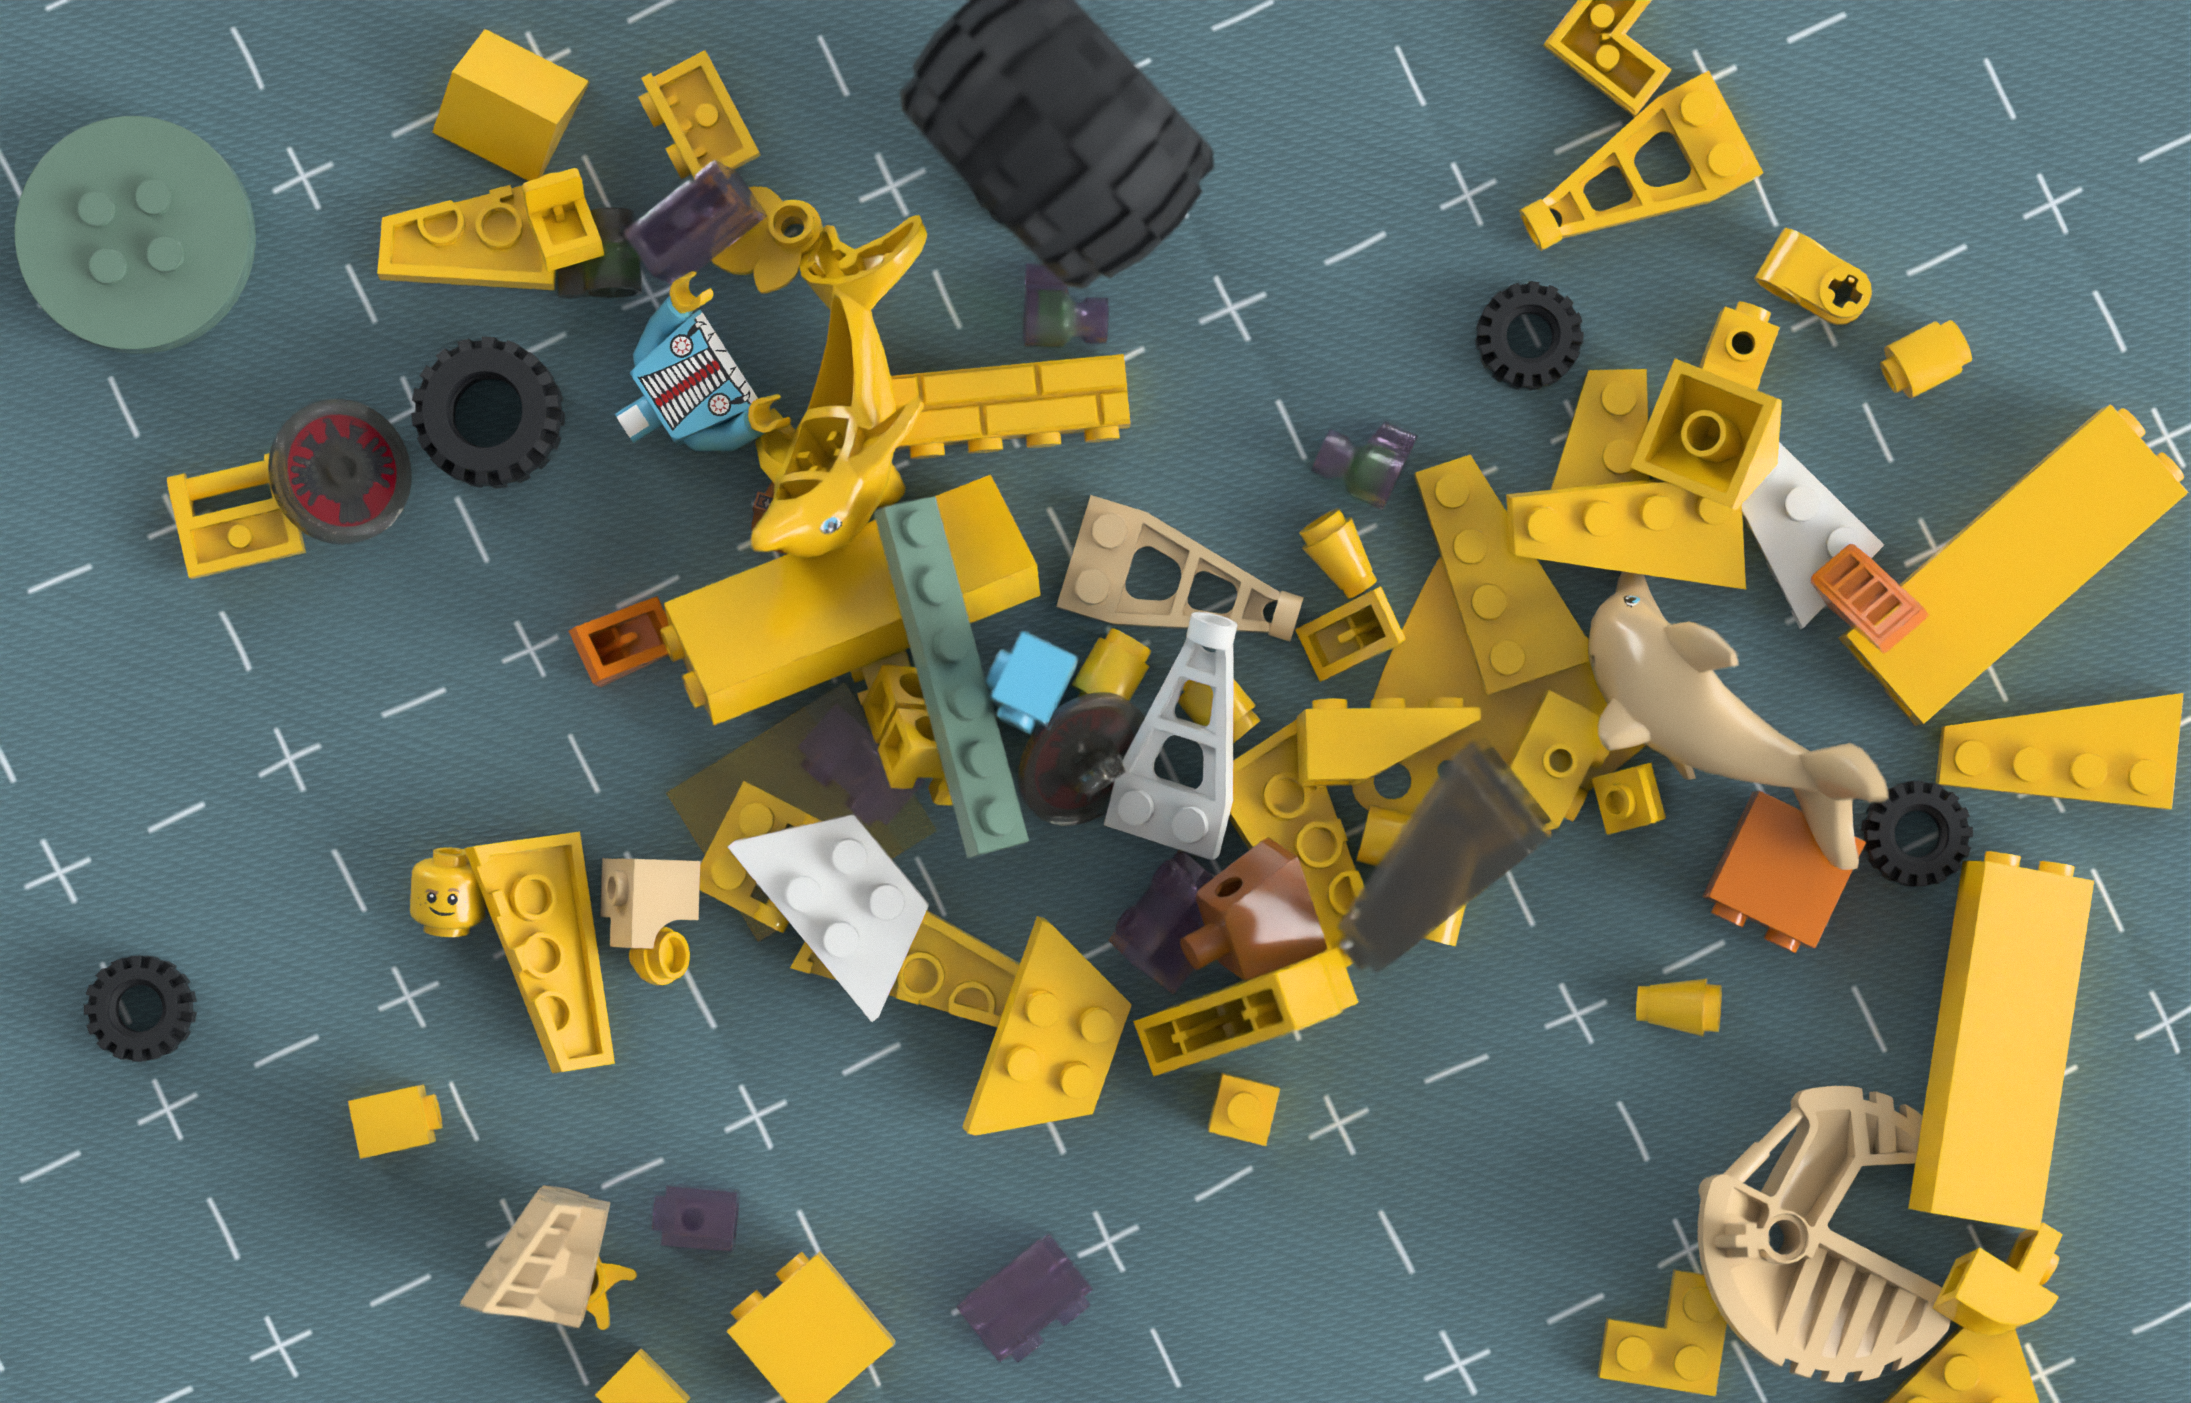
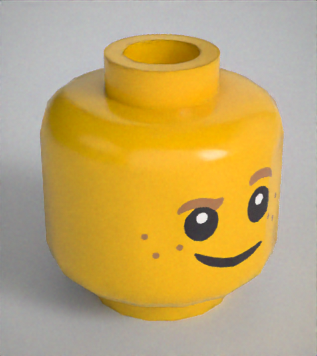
[410,847,486,937]

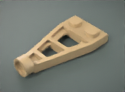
[1056,495,1304,642]

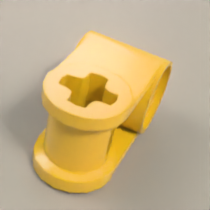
[1754,228,1872,325]

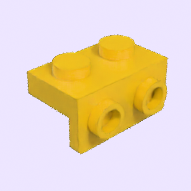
[638,50,761,188]

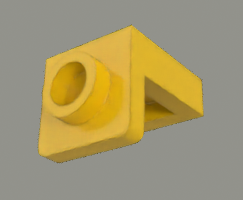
[522,168,604,272]
[1592,763,1666,835]

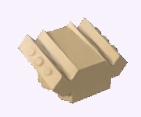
[460,1185,611,1328]

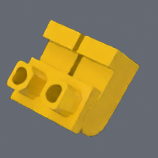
[862,664,953,806]

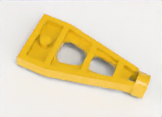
[1519,70,1763,251]

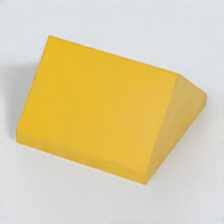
[432,29,590,181]
[1630,359,1782,510]

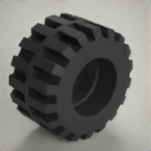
[411,337,565,489]

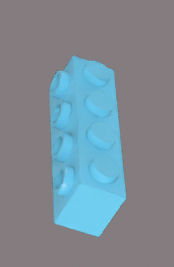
[986,631,1077,735]

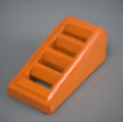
[1811,544,1929,653]

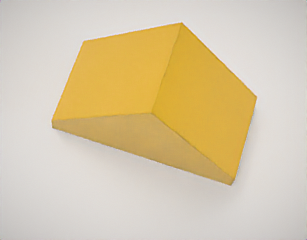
[1295,587,1406,682]

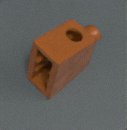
[1180,837,1328,980]

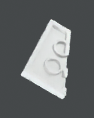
[1742,442,1884,629]

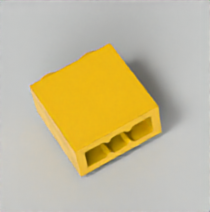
[727,1251,896,1403]

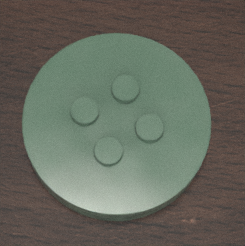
[15,116,256,354]

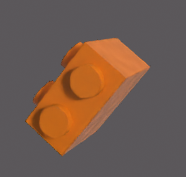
[1702,791,1866,954]

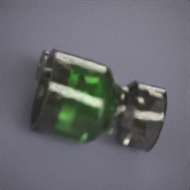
[557,208,642,299]

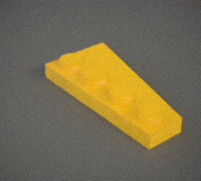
[1506,479,1746,590]
[464,832,615,1073]
[790,910,1020,1027]

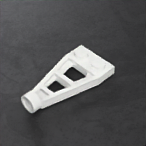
[1104,612,1238,860]

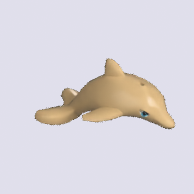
[1588,572,1888,870]

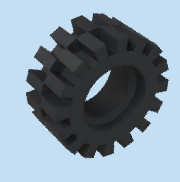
[1475,281,1584,391]
[1861,781,1973,887]
[84,955,197,1062]

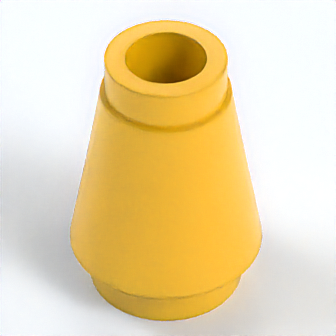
[1299,508,1377,599]
[1636,978,1722,1037]

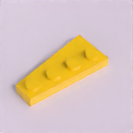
[1413,454,1590,695]
[1936,693,2184,810]
[1228,719,1384,968]

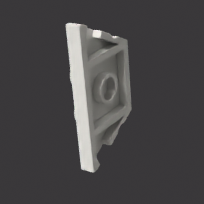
[728,813,929,1022]

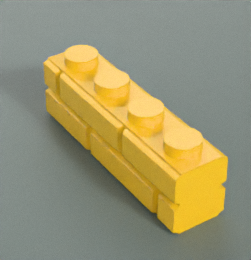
[891,354,1130,459]

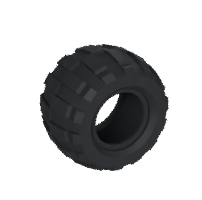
[900,0,1214,289]

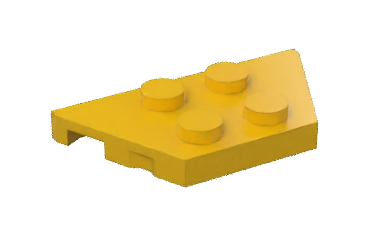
[962,916,1132,1136]
[1882,1326,2039,1403]

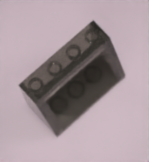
[1338,738,1560,974]

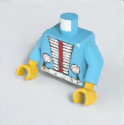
[615,271,791,451]

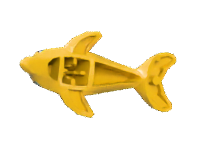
[751,215,927,558]

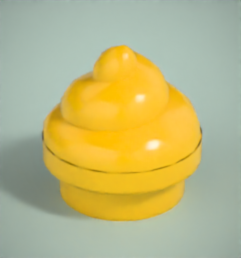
[629,926,690,985]

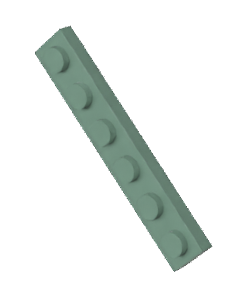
[874,496,1029,858]

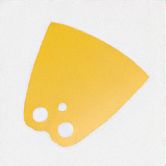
[1352,556,1646,859]

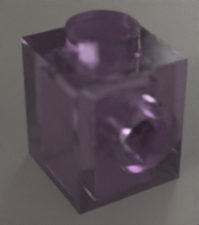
[652,1183,741,1252]

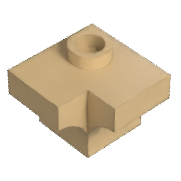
[600,858,700,948]

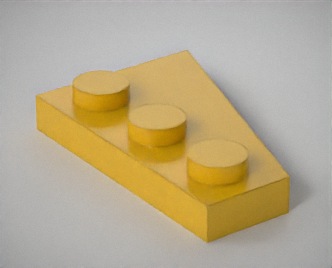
[377,185,556,290]
[1550,369,1649,490]

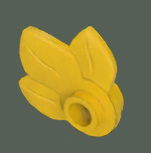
[710,186,823,294]

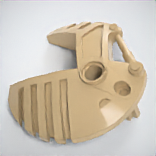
[1698,1086,1952,1382]

